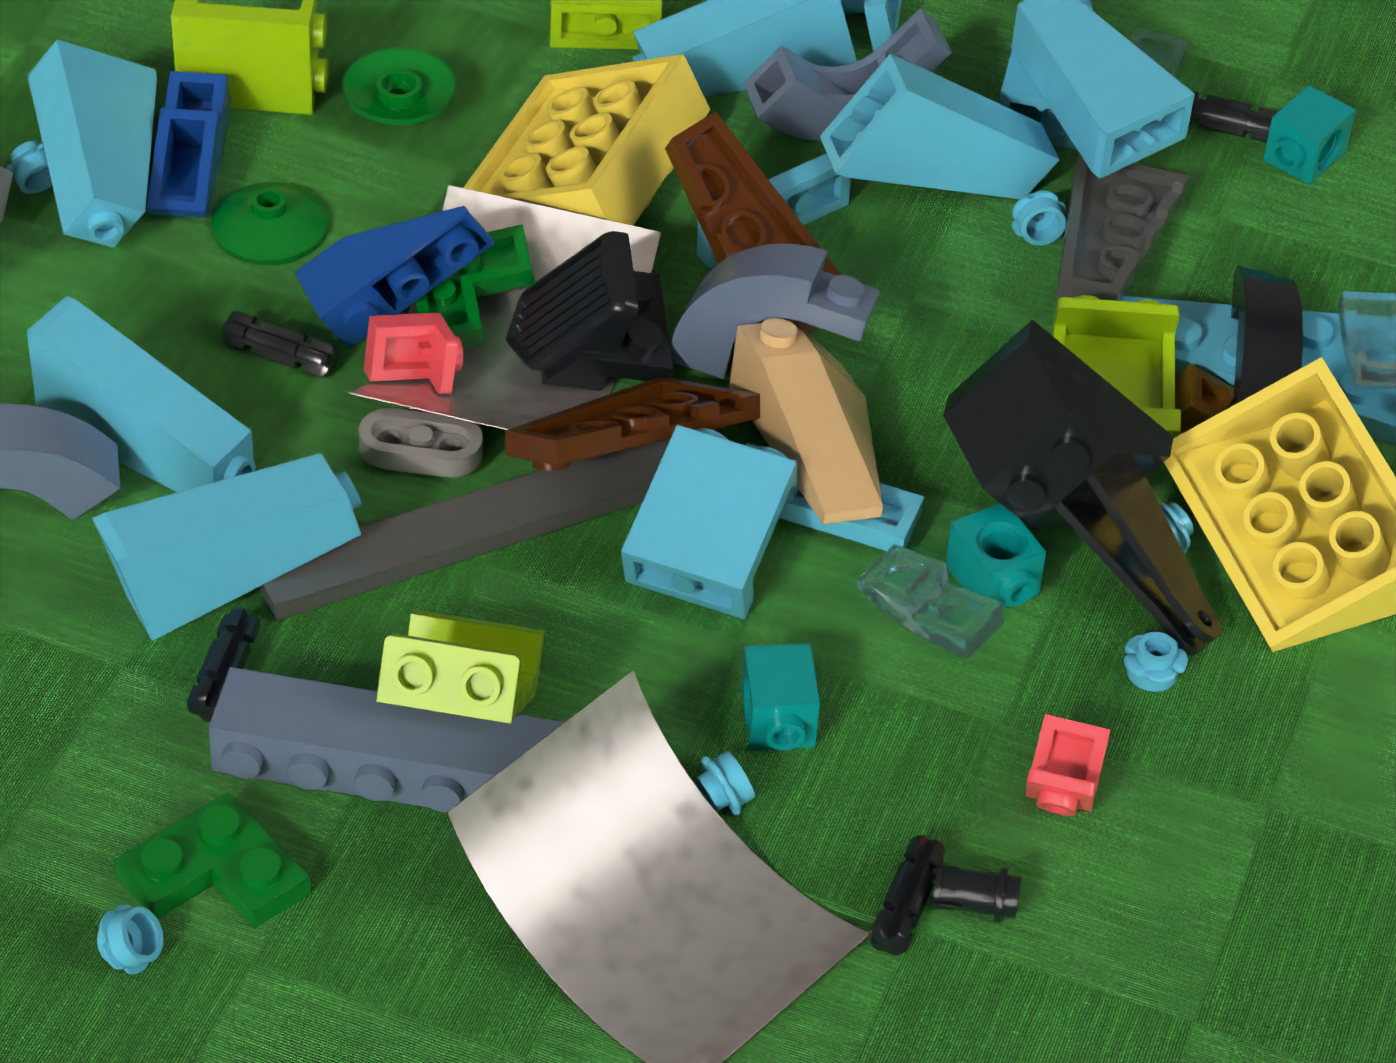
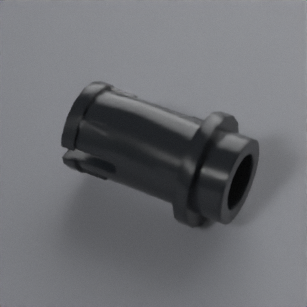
[932,864,1021,923]

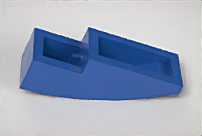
[146,71,231,218]

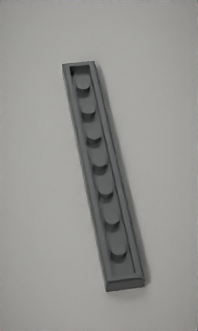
[258,427,730,621]

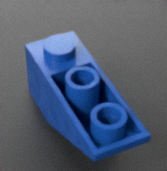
[294,206,495,349]

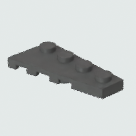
[1055,153,1190,301]

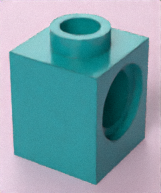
[1263,85,1356,185]
[946,503,1046,615]
[741,644,820,751]

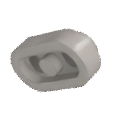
[358,408,483,478]

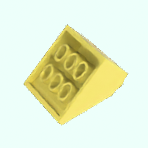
[463,54,710,226]
[1164,357,1396,652]

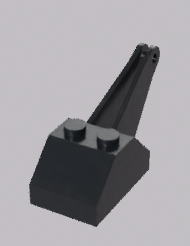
[943,319,1221,655]

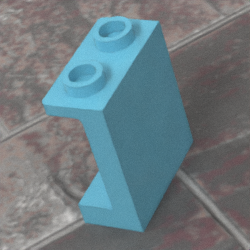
[621,425,798,620]

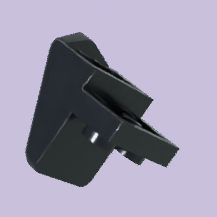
[506,231,673,391]

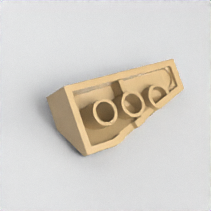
[729,318,883,524]

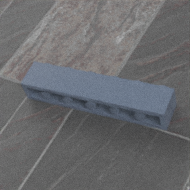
[208,667,564,812]

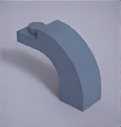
[743,8,952,141]
[670,243,880,379]
[0,404,120,520]

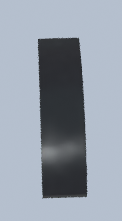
[1227,265,1303,409]

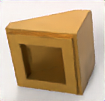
[1175,364,1234,433]

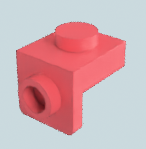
[363,313,463,395]
[1026,714,1111,816]

